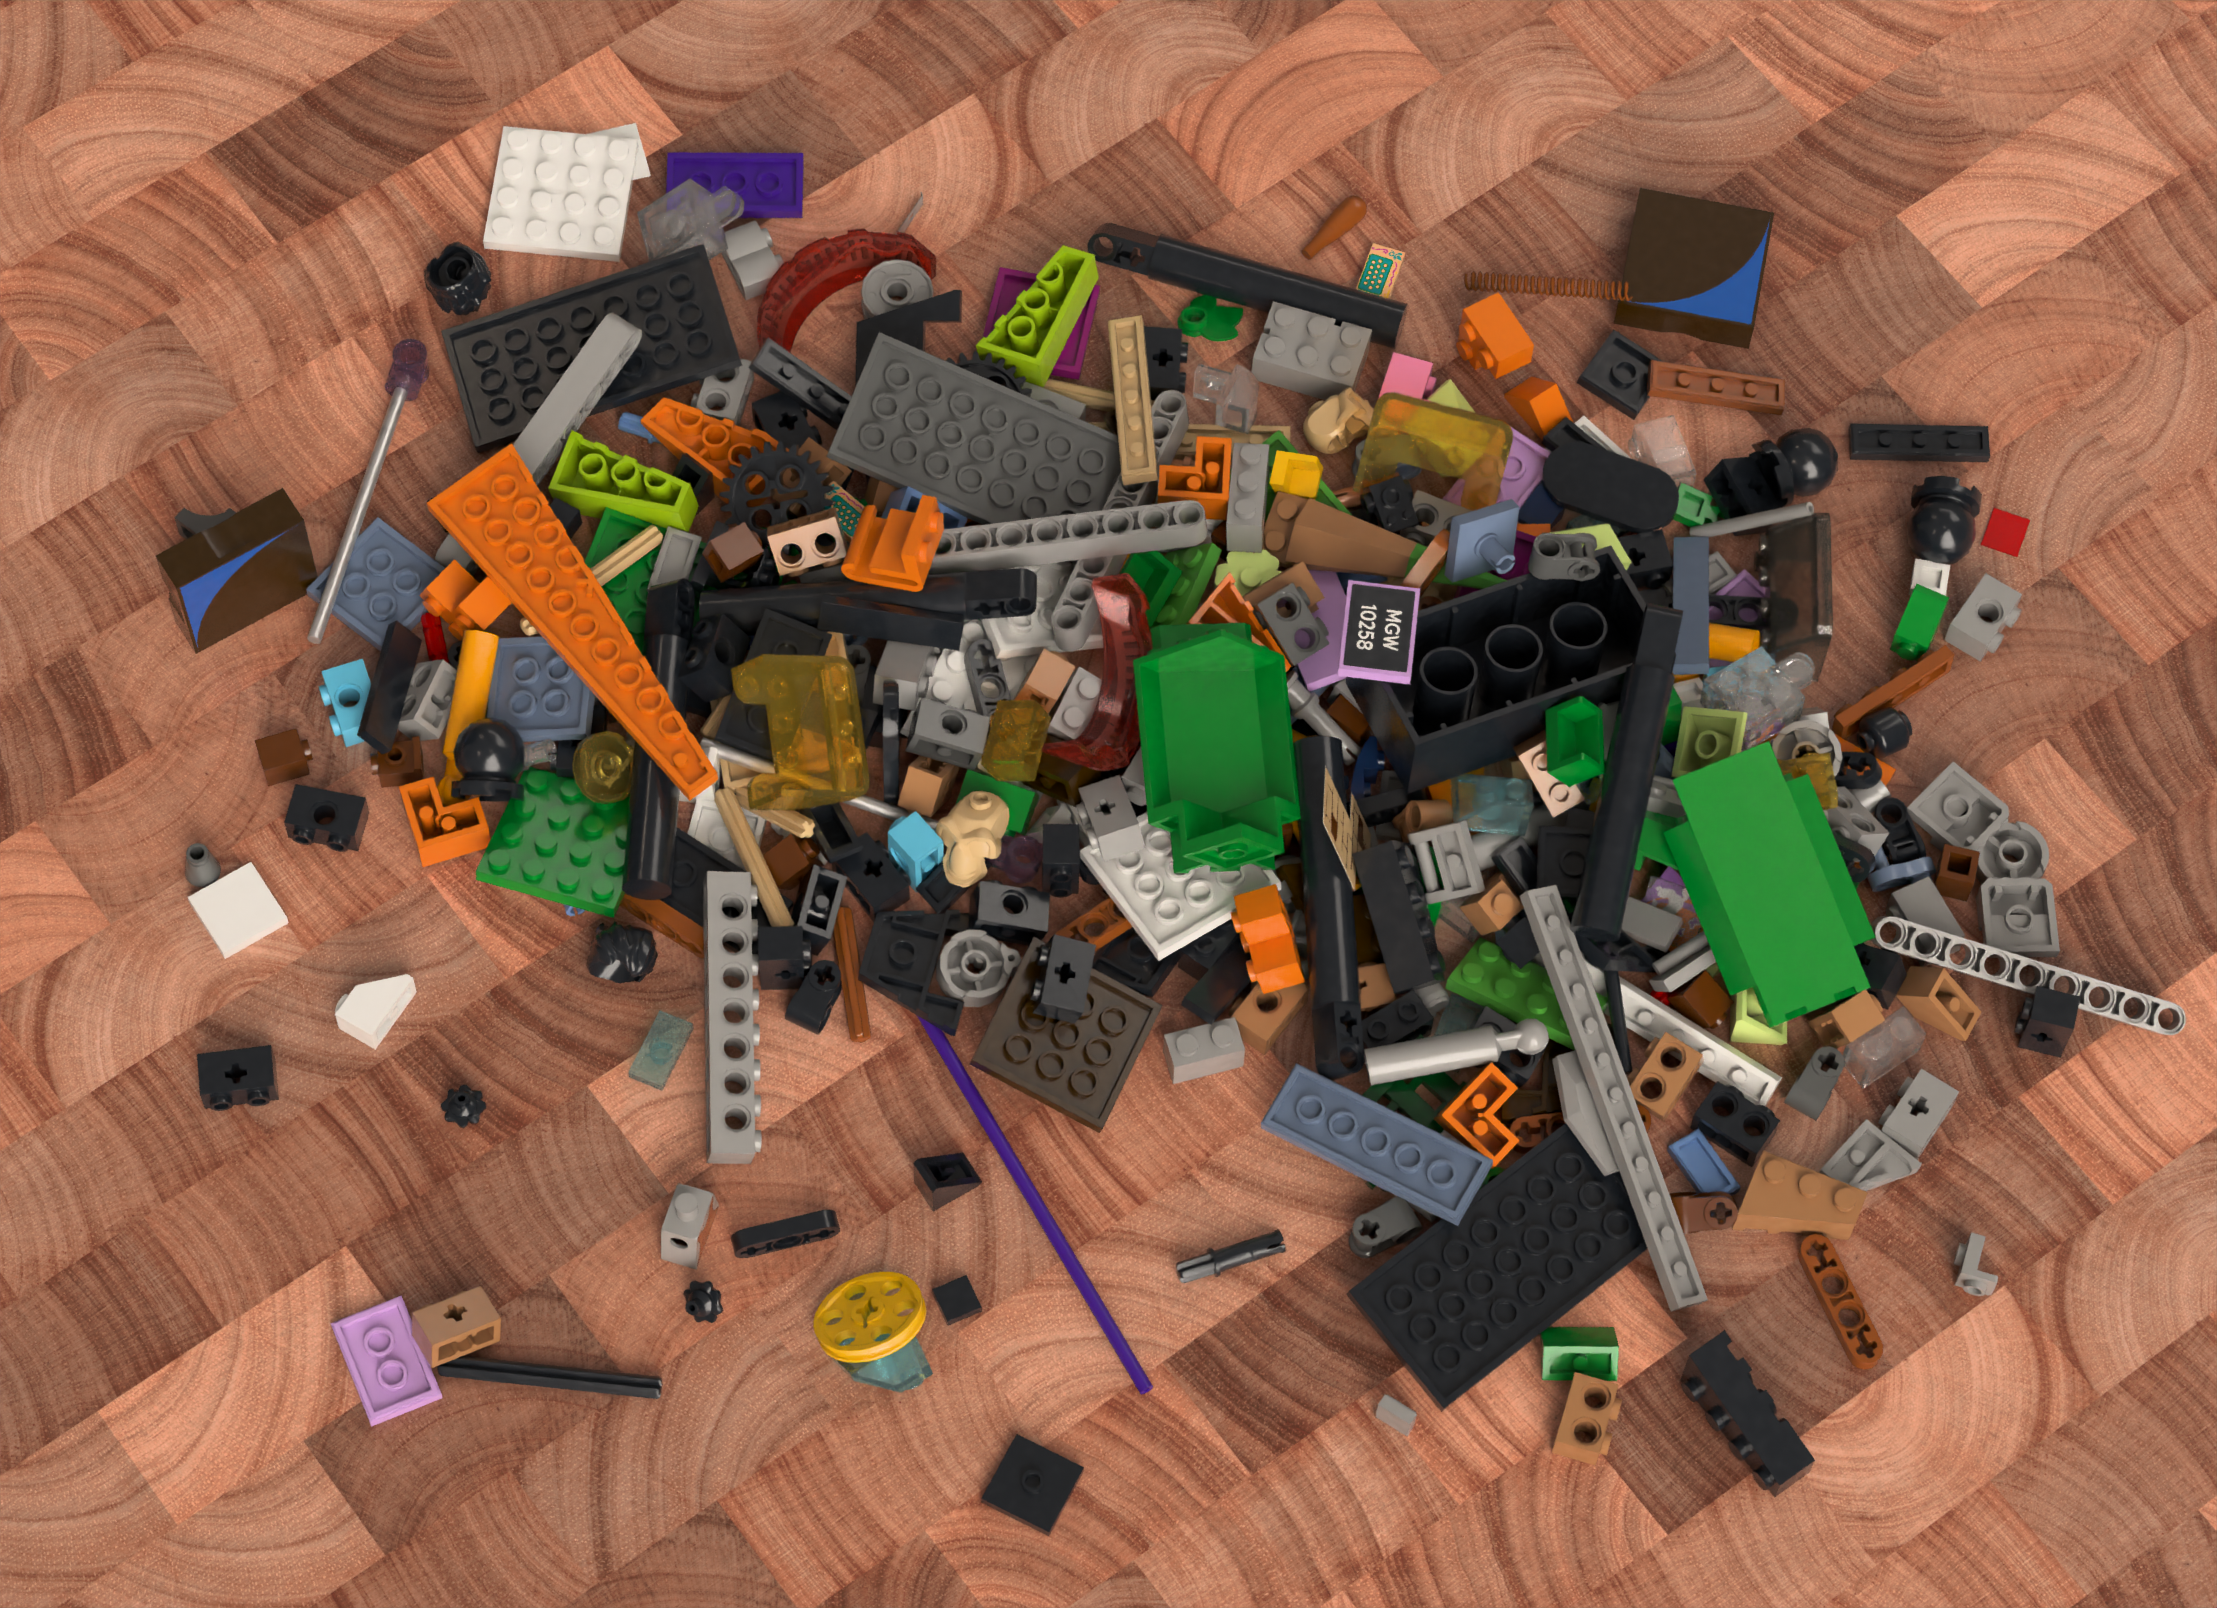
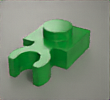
[1673,482,1725,527]

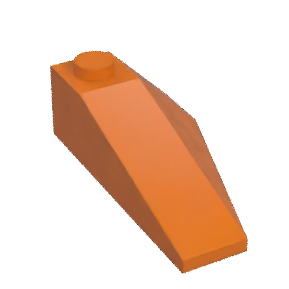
[640,397,789,507]

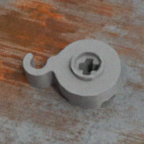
[1771,720,1843,791]
[936,929,1021,1007]

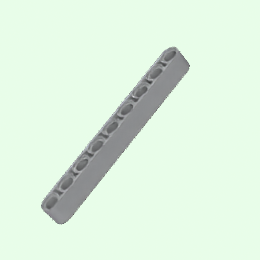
[435,312,642,576]
[1051,390,1189,652]
[928,500,1208,574]
[1871,916,2186,1035]

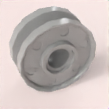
[861,259,934,324]

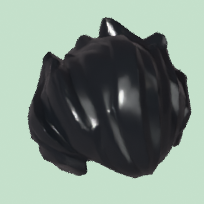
[424,242,492,316]
[586,921,658,984]

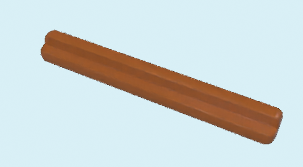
[833,906,871,1043]

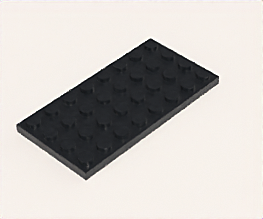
[441,244,742,453]
[1346,1123,1648,1412]

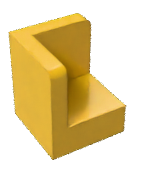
[1269,450,1323,500]

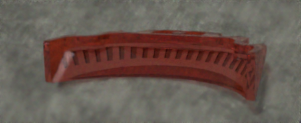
[757,229,936,353]
[1041,573,1153,771]

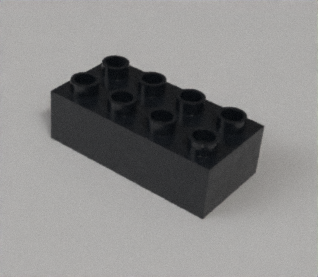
[1345,545,1676,794]

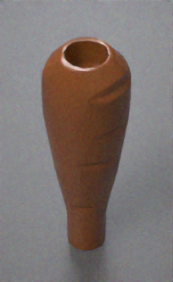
[1301,196,1367,260]

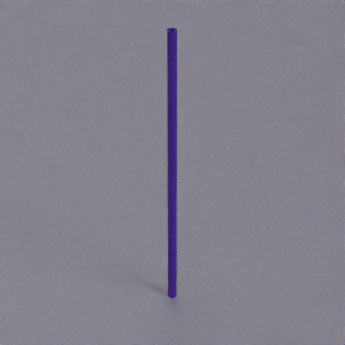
[916,1015,1153,1395]

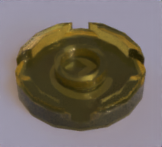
[572,731,634,804]

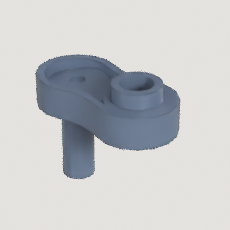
[1867,846,1936,892]

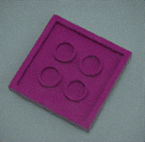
[982,267,1100,380]

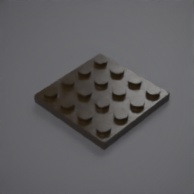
[969,937,1163,1133]

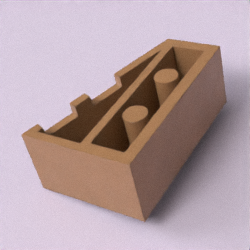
[1732,1150,1868,1240]

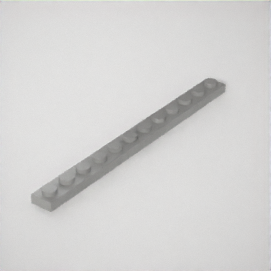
[1520,885,1708,1312]

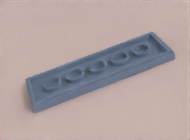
[1260,1063,1493,1226]

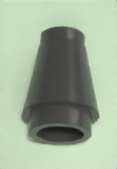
[185,843,221,888]

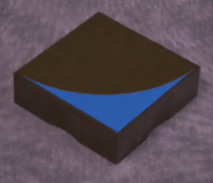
[1614,188,1774,349]
[156,488,318,654]

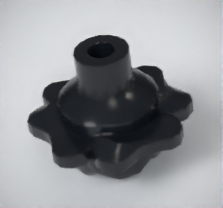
[441,1085,487,1128]
[683,1280,723,1323]

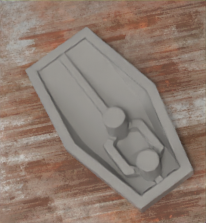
[1552,1050,1619,1176]

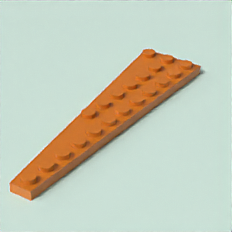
[427,443,718,801]

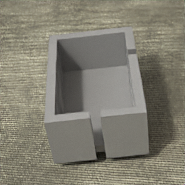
[1251,301,1372,400]

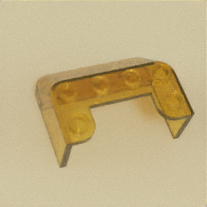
[1352,392,1513,511]
[731,654,870,810]

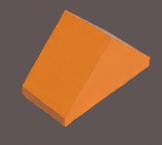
[1504,376,1573,440]

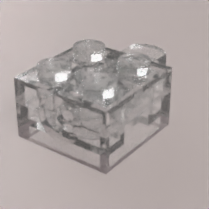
[637,179,744,262]
[1700,646,1815,752]

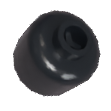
[1857,707,1912,759]

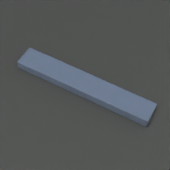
[1673,537,1709,675]

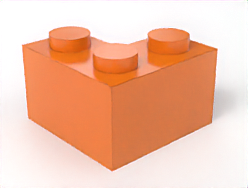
[1456,292,1534,379]
[1157,436,1232,520]
[419,559,512,641]
[399,776,491,867]
[1231,884,1306,994]
[1434,1062,1520,1168]

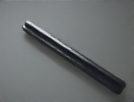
[438,1356,663,1399]

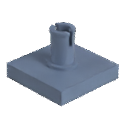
[1445,499,1520,583]

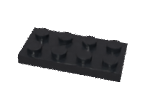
[714,608,832,765]
[660,827,793,954]

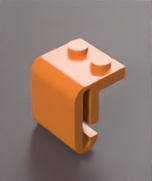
[841,495,944,592]

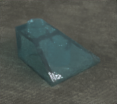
[1450,774,1534,836]
[828,1333,933,1393]

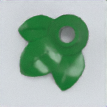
[1177,295,1243,341]

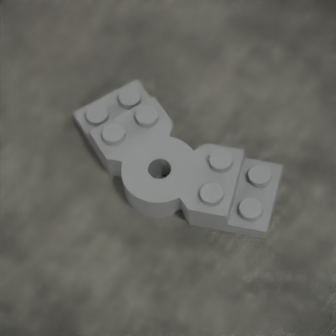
[1907,761,2060,958]

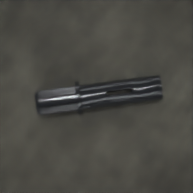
[1176,1229,1286,1283]

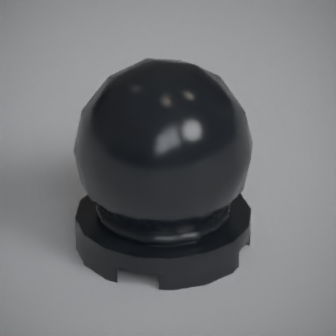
[1749,428,1838,508]
[1907,476,1982,565]
[451,717,526,802]

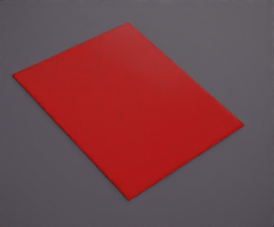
[1981,508,2030,557]

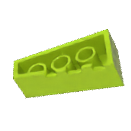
[976,245,1099,387]
[548,430,699,533]

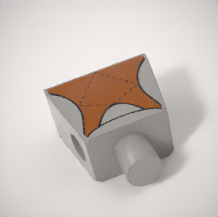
[661,1183,719,1270]

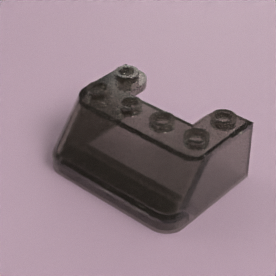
[1754,513,1833,682]

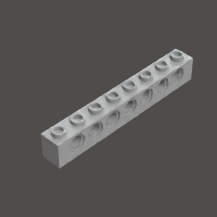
[703,871,762,1164]

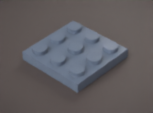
[306,517,445,651]
[487,636,595,742]

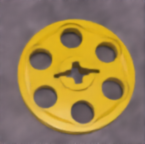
[813,1272,926,1363]

